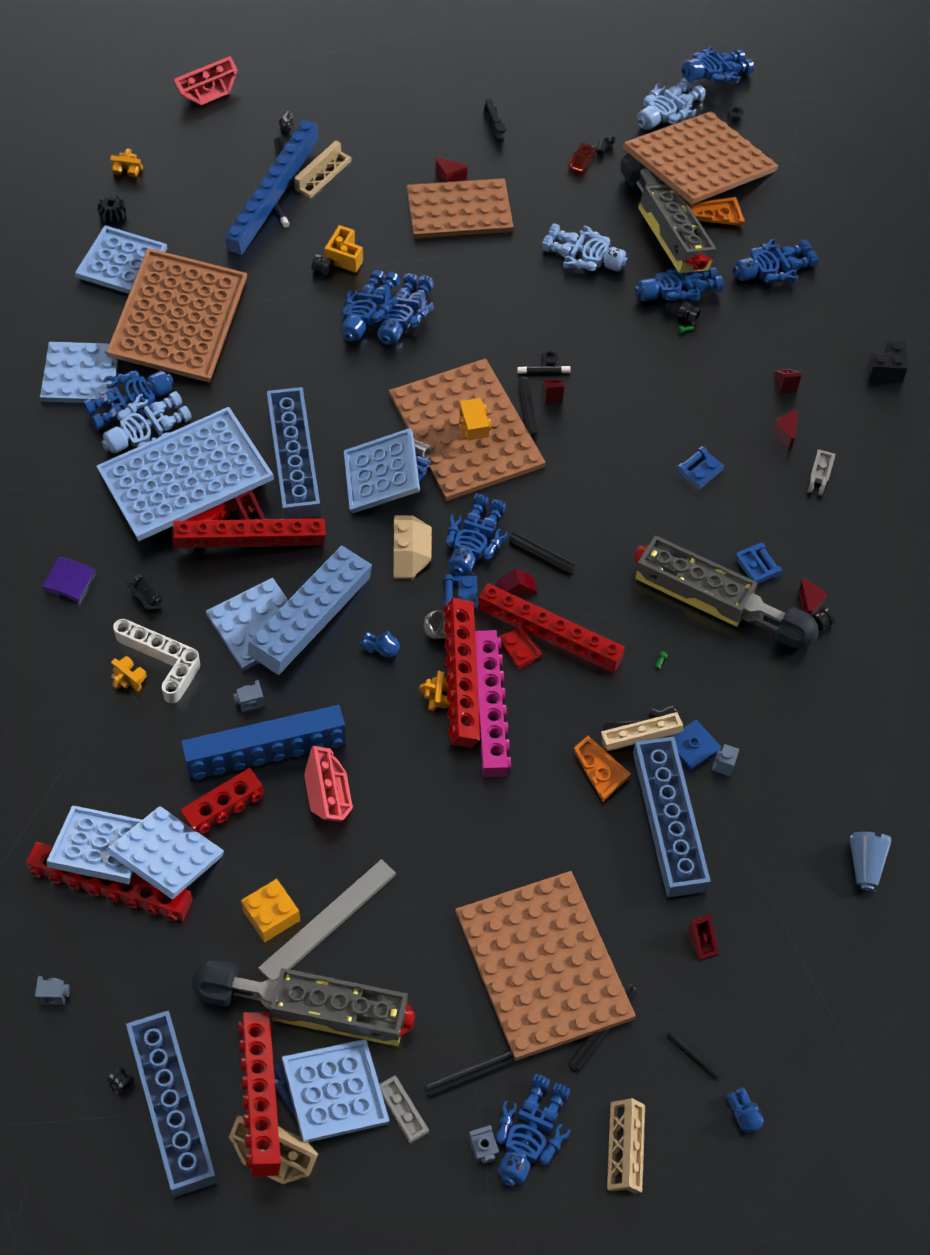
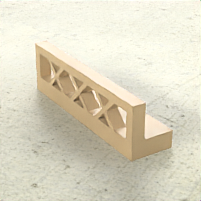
[294,140,351,199]
[601,712,684,752]
[607,1098,645,1194]

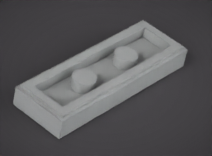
[379,1075,429,1144]

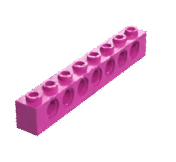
[475,630,511,777]

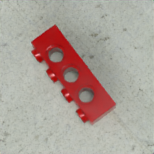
[180,768,264,834]

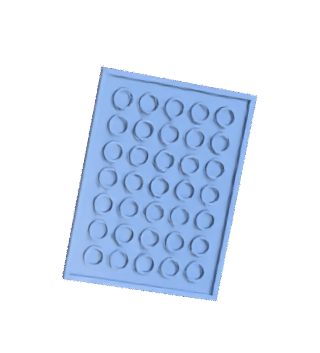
[97,407,274,541]

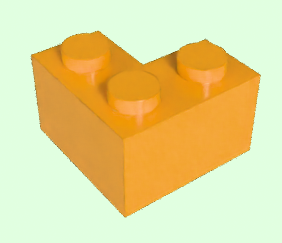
[325,225,363,273]
[459,398,492,441]

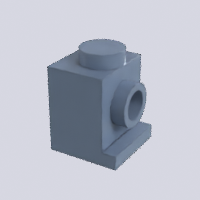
[233,680,264,712]
[712,744,740,776]
[35,976,70,1005]
[469,1125,499,1164]

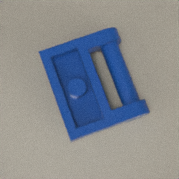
[676,446,724,489]
[735,543,783,584]
[443,574,478,612]

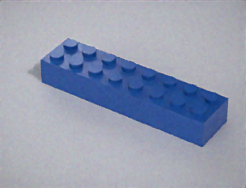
[181,705,346,780]

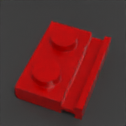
[498,625,542,670]

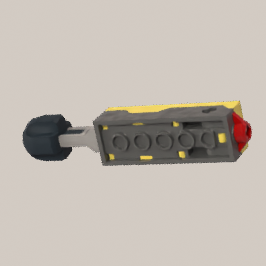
[620,152,717,273]
[634,535,818,649]
[192,961,415,1046]

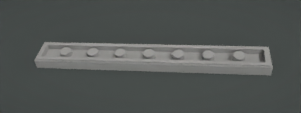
[258,859,396,980]

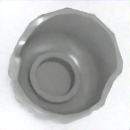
[423,610,446,640]

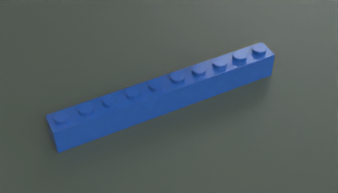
[224,120,319,255]

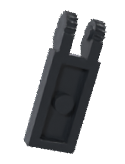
[483,98,506,142]

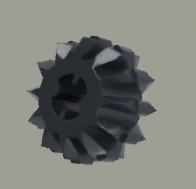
[97,195,126,223]

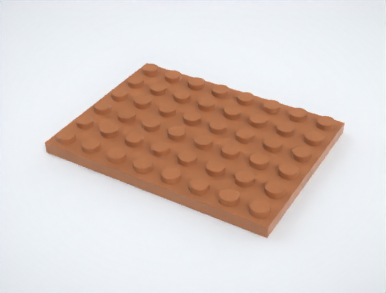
[622,112,778,204]
[107,248,247,383]
[389,358,546,501]
[455,871,636,1061]

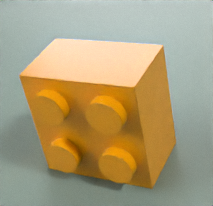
[241,879,300,943]

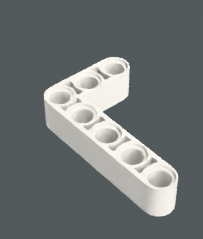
[113,619,200,703]

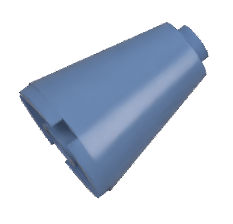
[850,832,891,891]

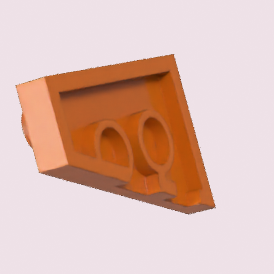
[688,197,745,226]
[574,736,631,802]

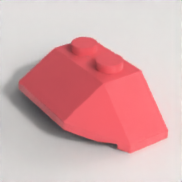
[173,56,238,106]
[304,746,353,822]

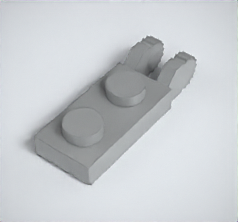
[807,449,836,496]

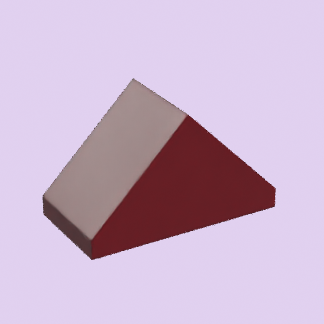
[436,157,468,183]
[775,369,802,393]
[542,379,565,403]
[772,410,798,449]
[234,490,265,520]
[497,568,537,596]
[798,578,827,615]
[687,914,719,960]

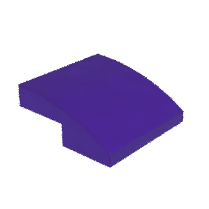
[42,557,95,603]

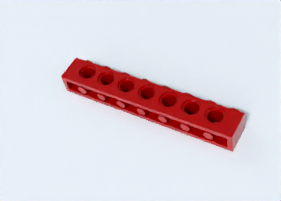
[172,519,326,548]
[478,583,625,673]
[443,598,481,748]
[26,842,192,922]
[238,1012,281,1177]

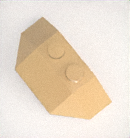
[394,515,432,580]
[229,1115,318,1184]

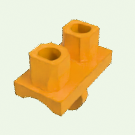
[110,149,143,177]
[111,656,147,692]
[419,671,449,711]

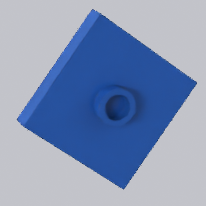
[671,720,722,771]

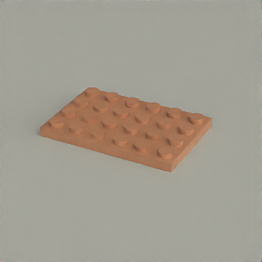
[407,178,514,239]

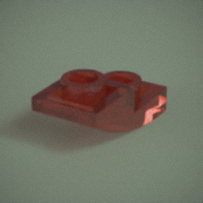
[568,142,596,172]

